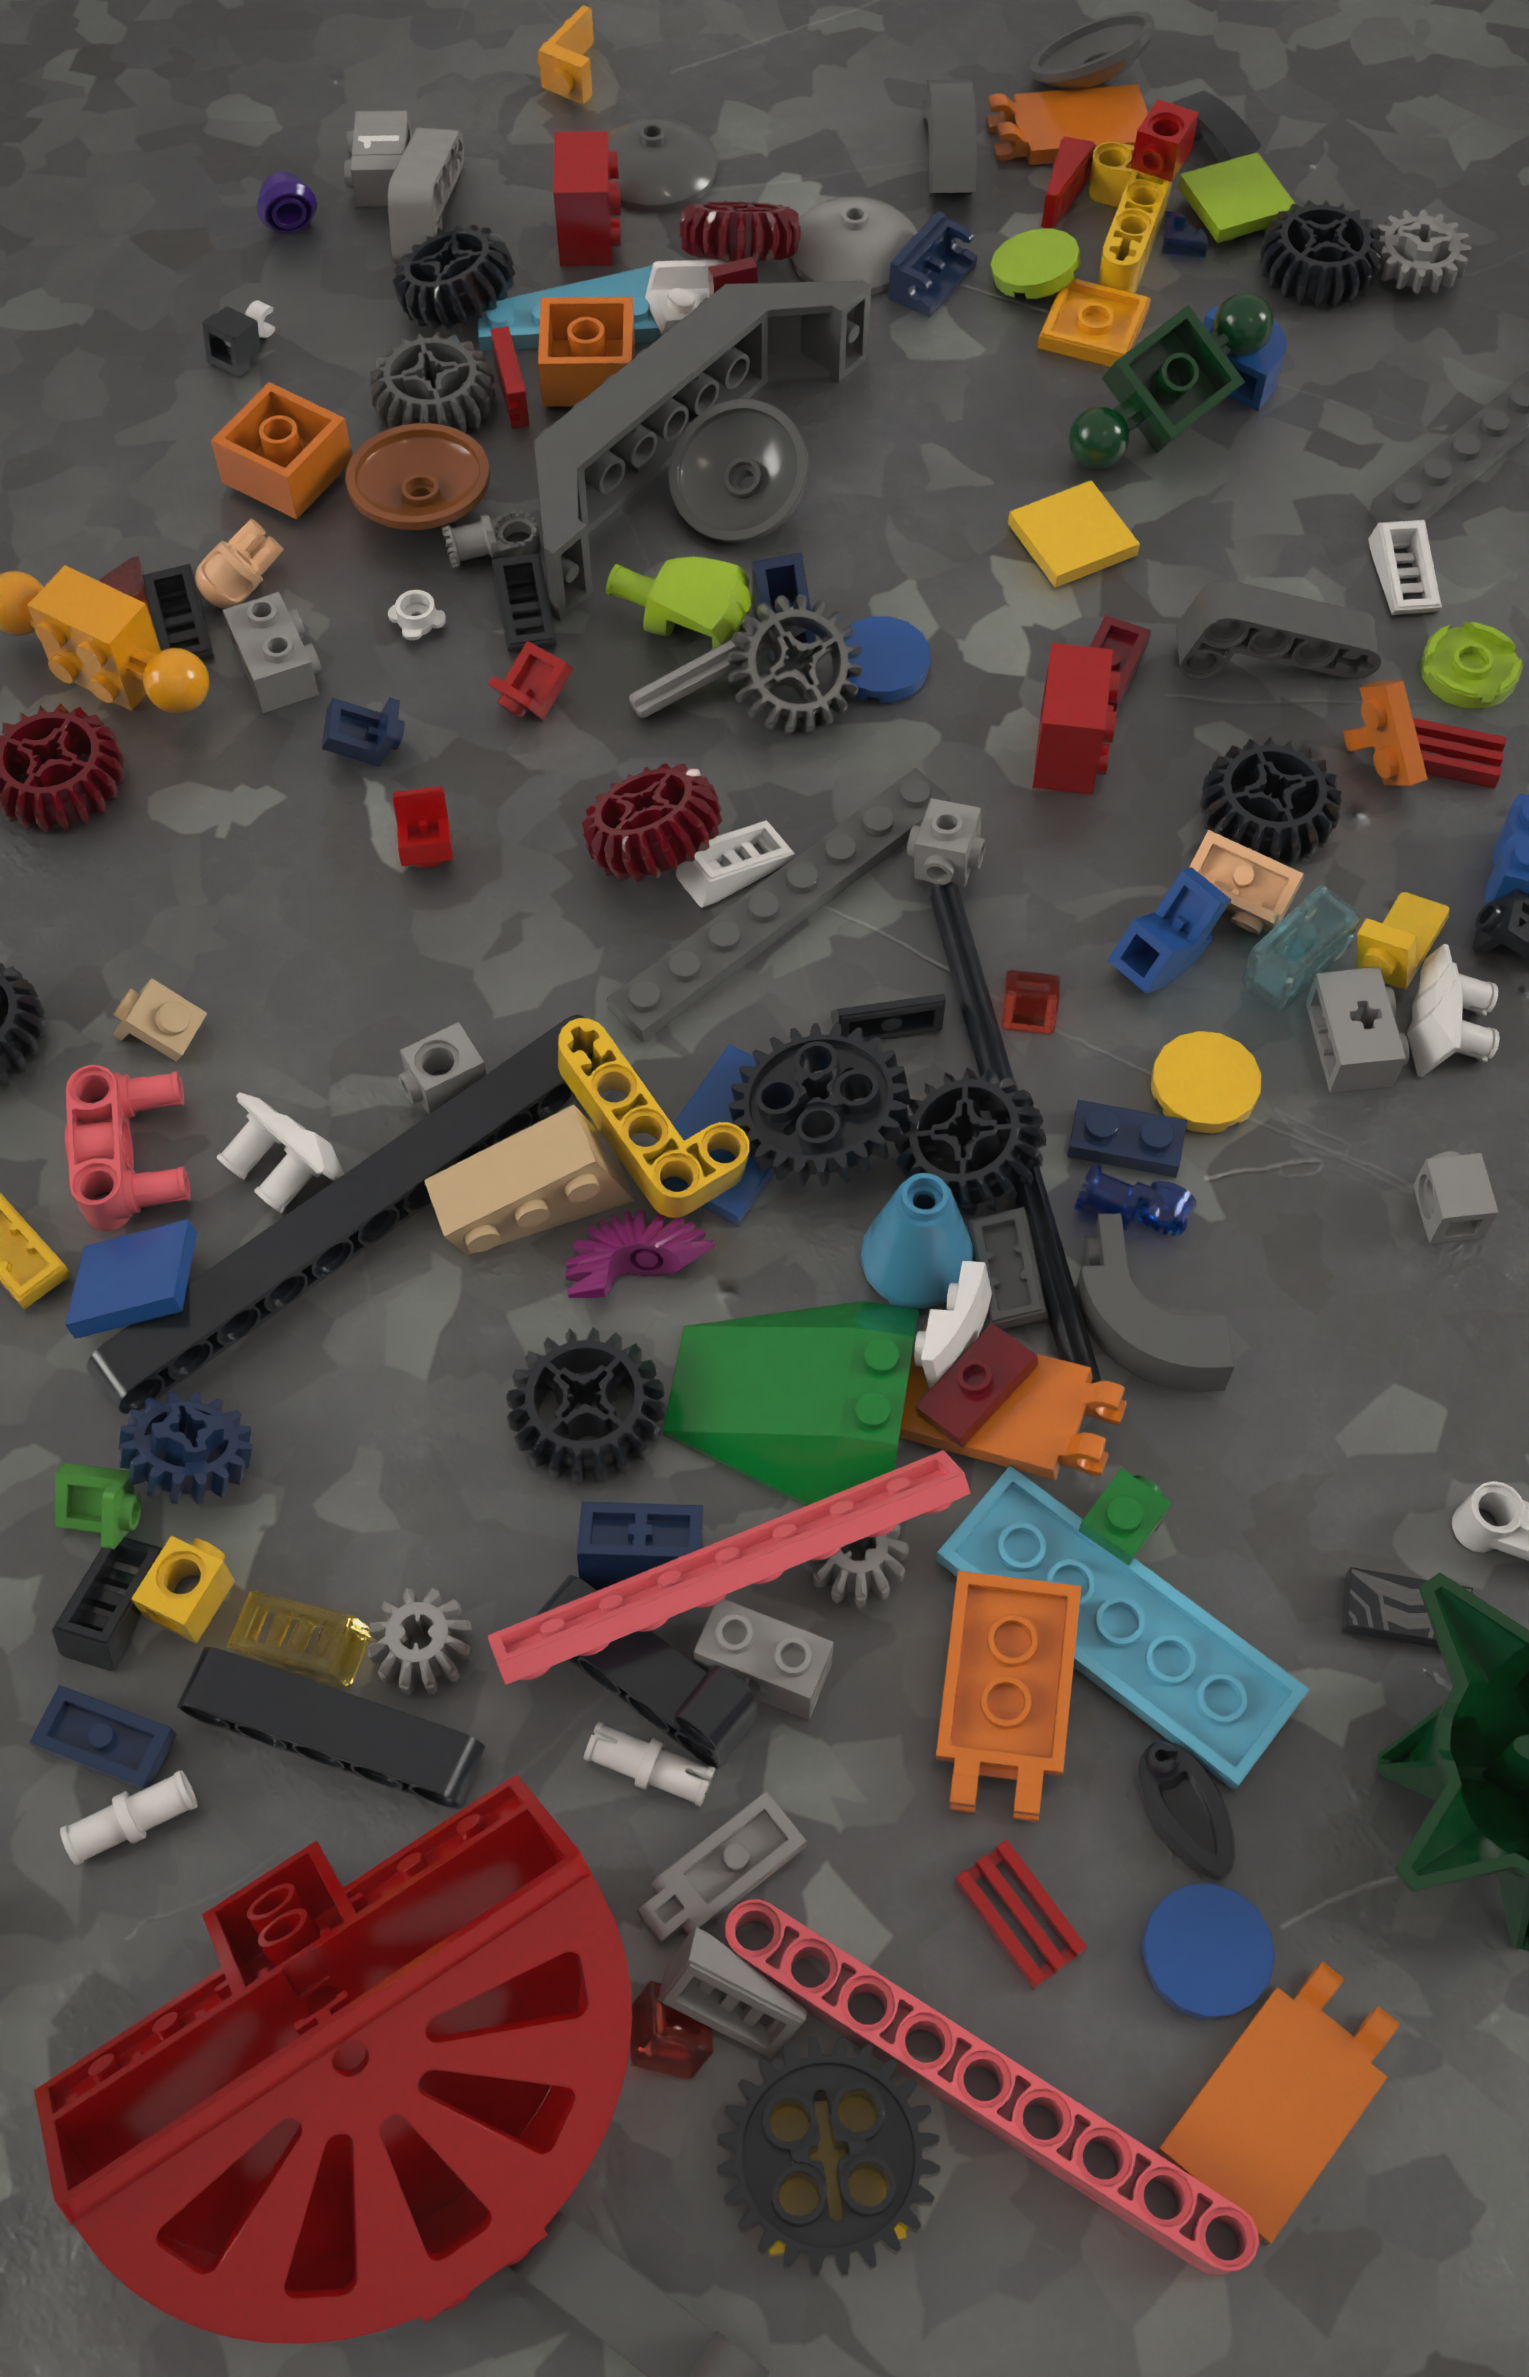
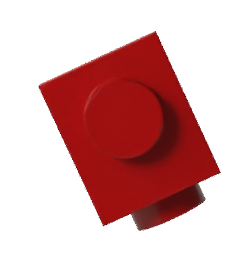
[488,641,573,720]
[393,786,453,868]

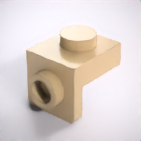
[113,978,207,1062]

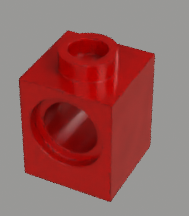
[1131,99,1199,182]

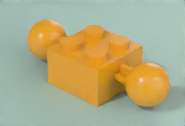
[0,565,209,714]

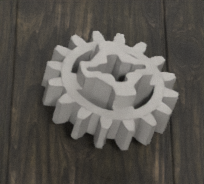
[1377,210,1471,294]

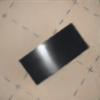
[1172,90,1262,163]

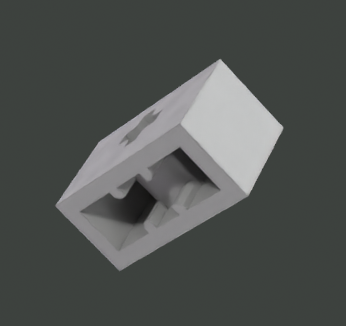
[1306,967,1409,1093]
[693,1599,834,1720]

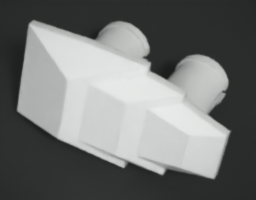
[1407,944,1500,1077]
[216,1092,344,1214]

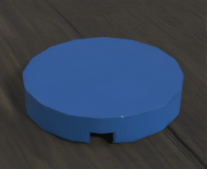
[845,616,931,703]
[1141,1883,1275,2021]

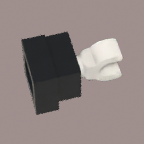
[202,300,275,377]

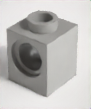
[398,1022,486,1114]
[1413,1151,1499,1244]

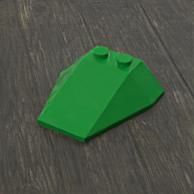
[663,1301,919,1506]

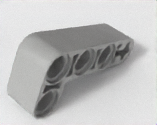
[388,127,464,265]

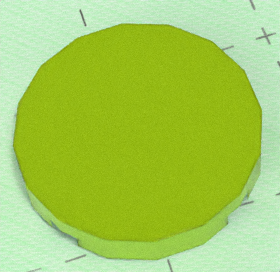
[990,228,1081,299]
[1420,622,1523,709]

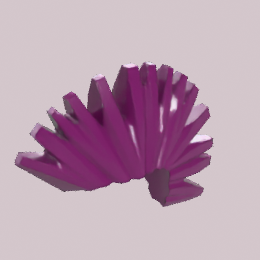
[565,1210,716,1298]

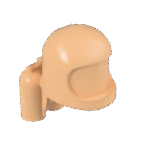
[195,519,284,609]

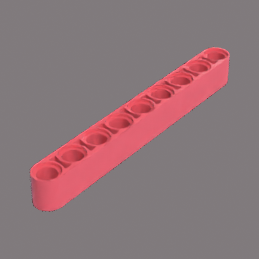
[725,1899,1259,2277]

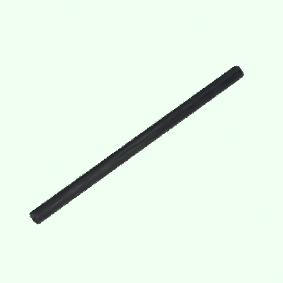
[930,881,1102,1383]

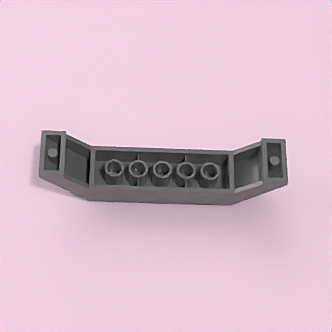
[534,280,871,622]

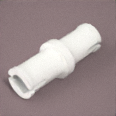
[583,1721,716,1807]
[60,1770,198,1865]

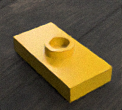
[0,1193,71,1310]

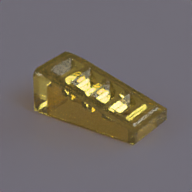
[227,1590,371,1687]

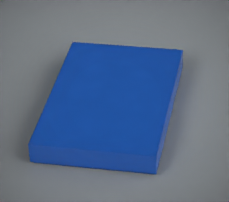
[661,1044,786,1225]

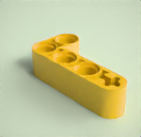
[1088,142,1172,293]
[558,1018,749,1218]

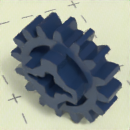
[118,1392,253,1504]

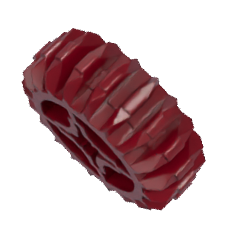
[679,201,801,262]
[0,703,124,834]
[581,763,723,882]

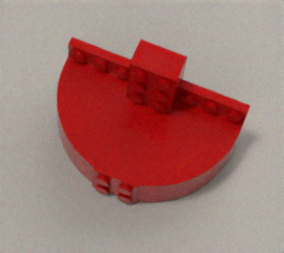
[34,1774,632,2344]

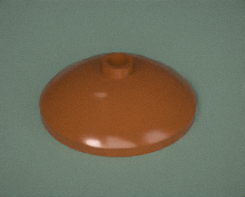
[346,423,490,531]

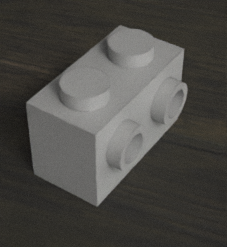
[223,592,322,713]

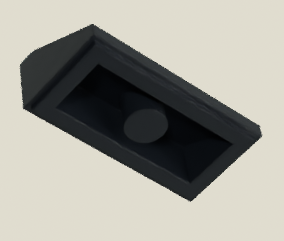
[831,994,946,1041]

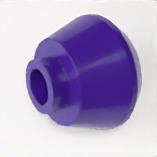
[257,172,317,233]

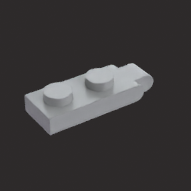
[637,1791,807,1945]

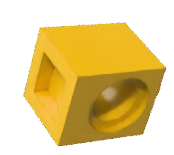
[131,1535,235,1644]

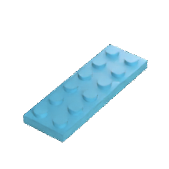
[935,1465,1310,1791]

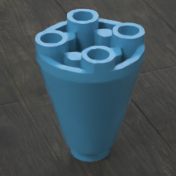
[861,1173,974,1309]

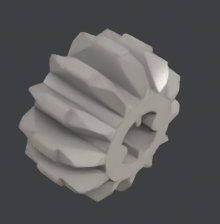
[805,1524,909,1608]
[367,1587,473,1696]

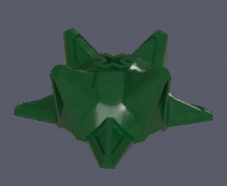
[1377,1573,1529,1951]

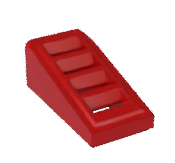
[1041,136,1096,229]

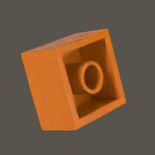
[538,297,635,407]
[210,382,352,520]

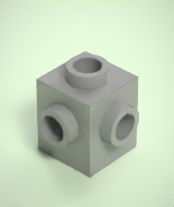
[907,798,986,889]

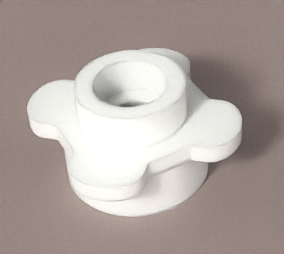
[388,590,446,640]

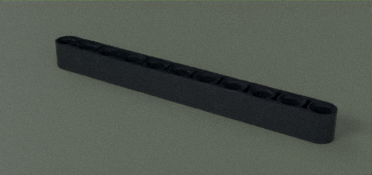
[87,1014,594,1414]

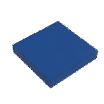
[65,1219,197,1339]

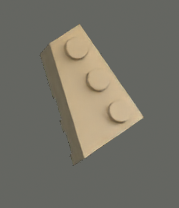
[424,1105,635,1255]

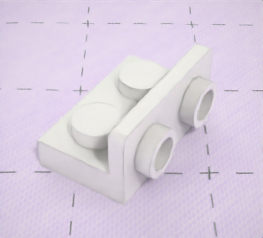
[645,259,732,335]

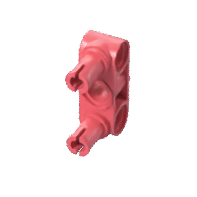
[65,1065,191,1231]

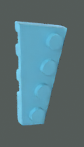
[478,265,660,351]

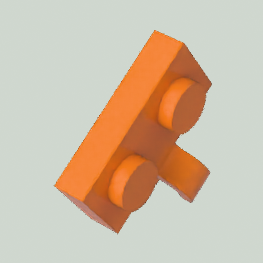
[1342,680,1428,786]

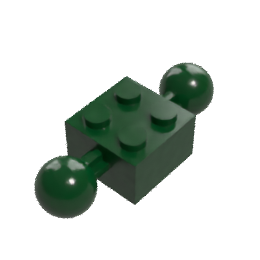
[1069,293,1274,469]

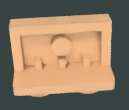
[1189,830,1304,934]

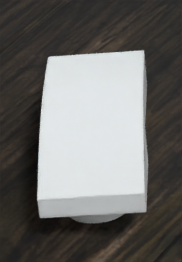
[914,1261,992,1390]

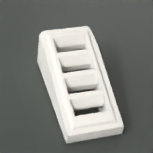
[1368,520,1442,615]
[676,820,795,908]

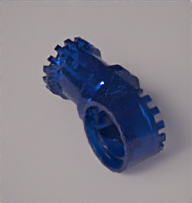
[1074,1163,1197,1236]

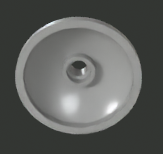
[789,196,917,295]

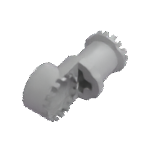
[441,511,541,568]

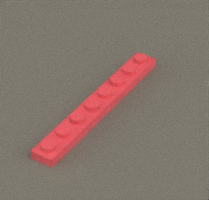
[487,1450,971,1685]

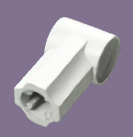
[1452,1481,1529,1561]

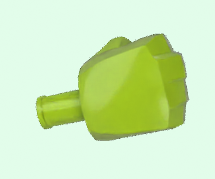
[606,556,753,650]

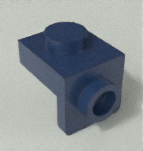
[322,697,405,767]

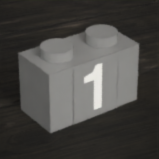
[344,111,412,207]

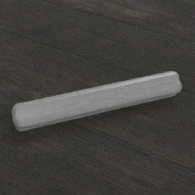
[629,607,808,718]

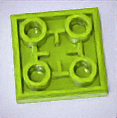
[1178,152,1296,243]

